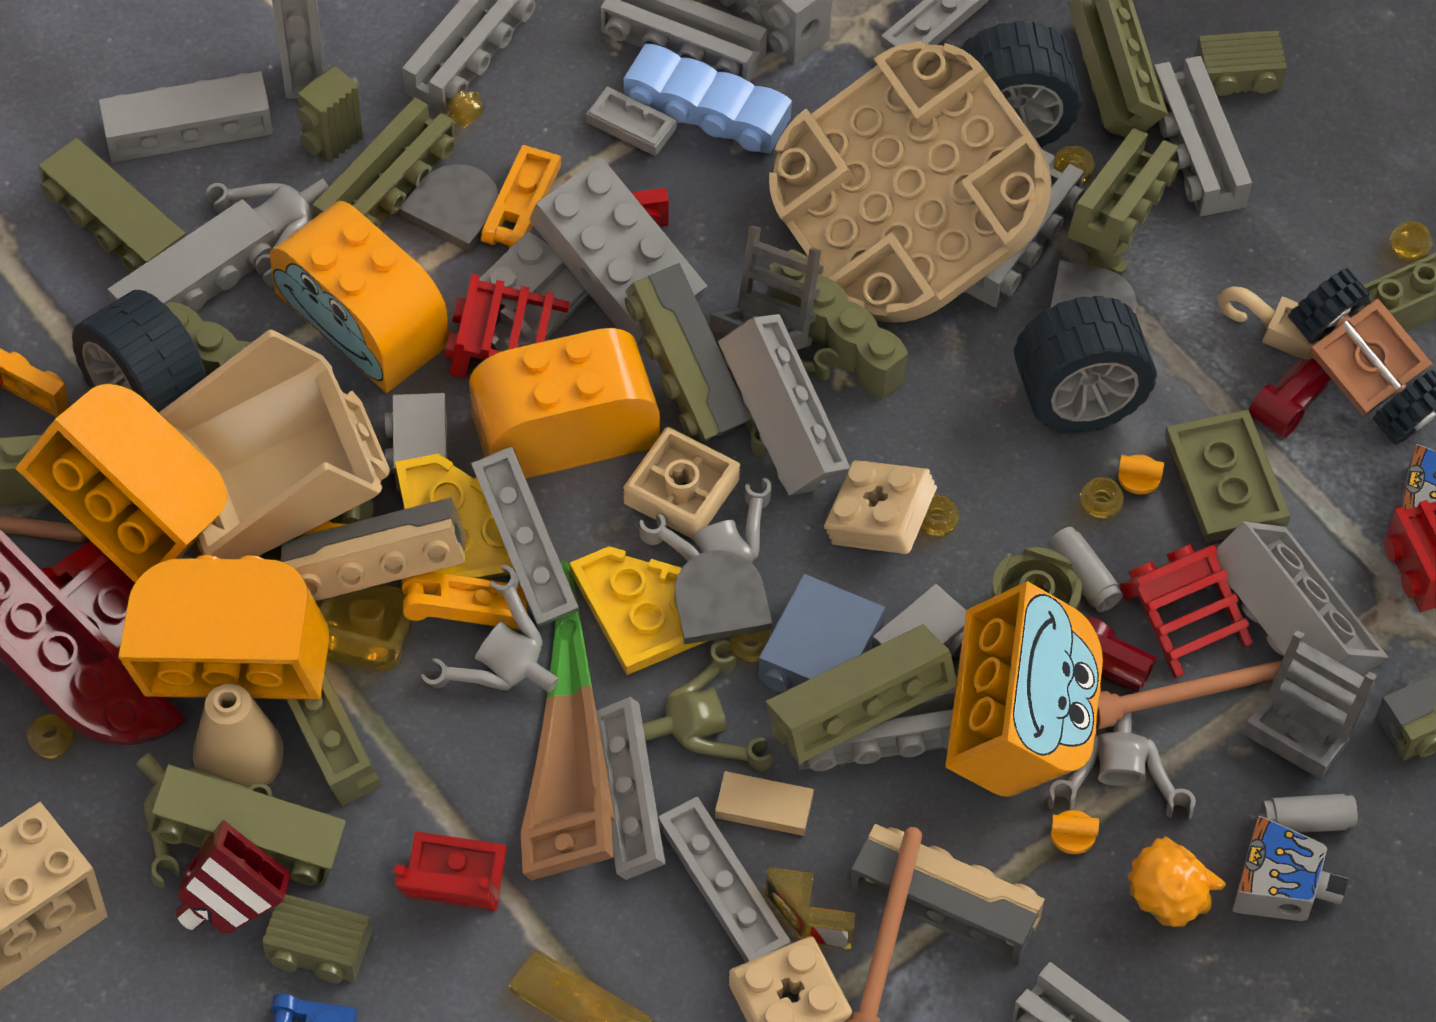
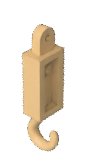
[1217,286,1335,360]

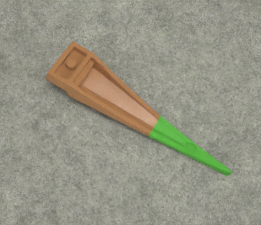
[520,560,615,881]

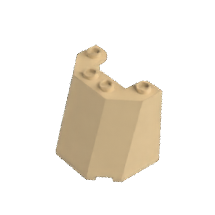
[159,330,390,559]

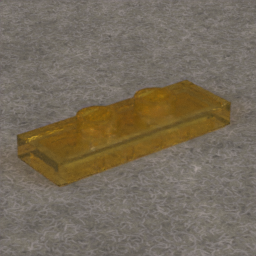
[509,949,654,1022]

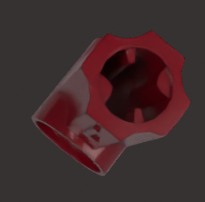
[1249,358,1330,439]
[1085,616,1157,693]

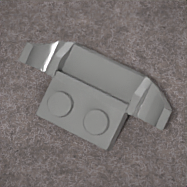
[479,231,590,351]

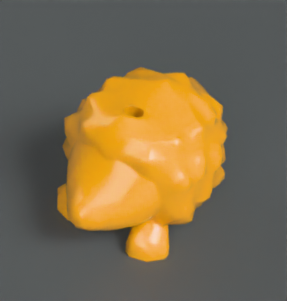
[1127,836,1226,927]

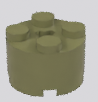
[990,547,1082,610]

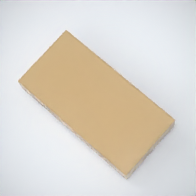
[715,771,814,836]

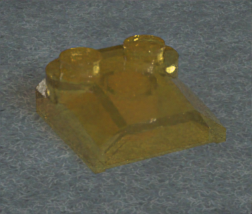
[320,584,414,672]

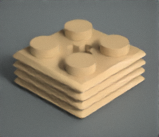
[623,427,740,539]
[824,460,937,554]
[729,936,852,1022]

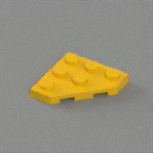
[395,453,516,580]
[569,546,709,675]

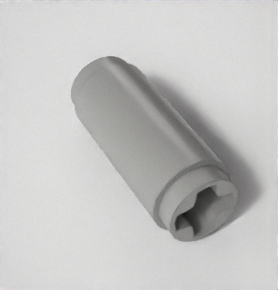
[1048,527,1123,613]
[1260,794,1358,833]

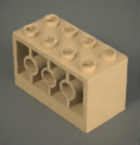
[0,801,108,990]

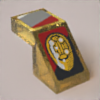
[765,867,856,949]

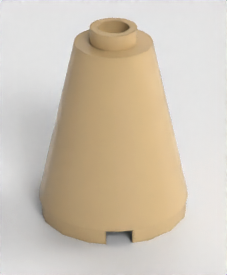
[193,684,284,787]

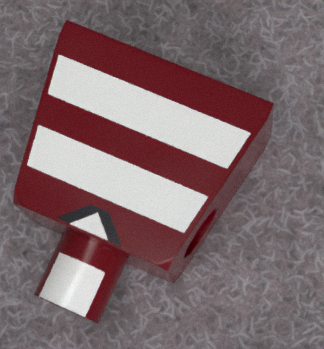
[176,820,291,933]

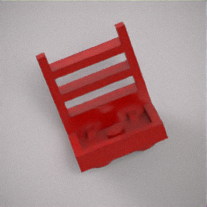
[444,274,570,379]
[1383,500,1436,612]
[1119,544,1253,678]
[394,831,508,911]

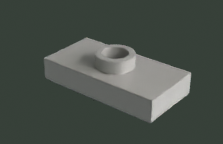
[586,86,677,157]

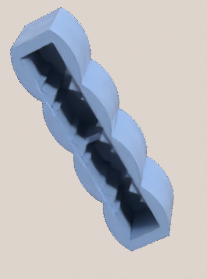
[623,44,792,153]

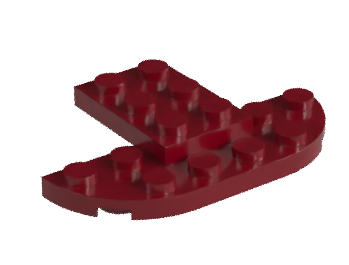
[0,529,186,745]

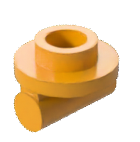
[1118,455,1164,495]
[1050,810,1099,854]

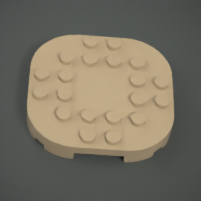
[769,41,1051,323]

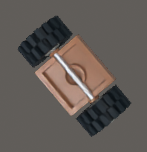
[1288,268,1436,445]

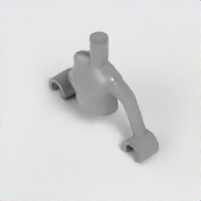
[206,178,329,287]
[639,478,772,563]
[421,564,559,693]
[1047,713,1196,819]

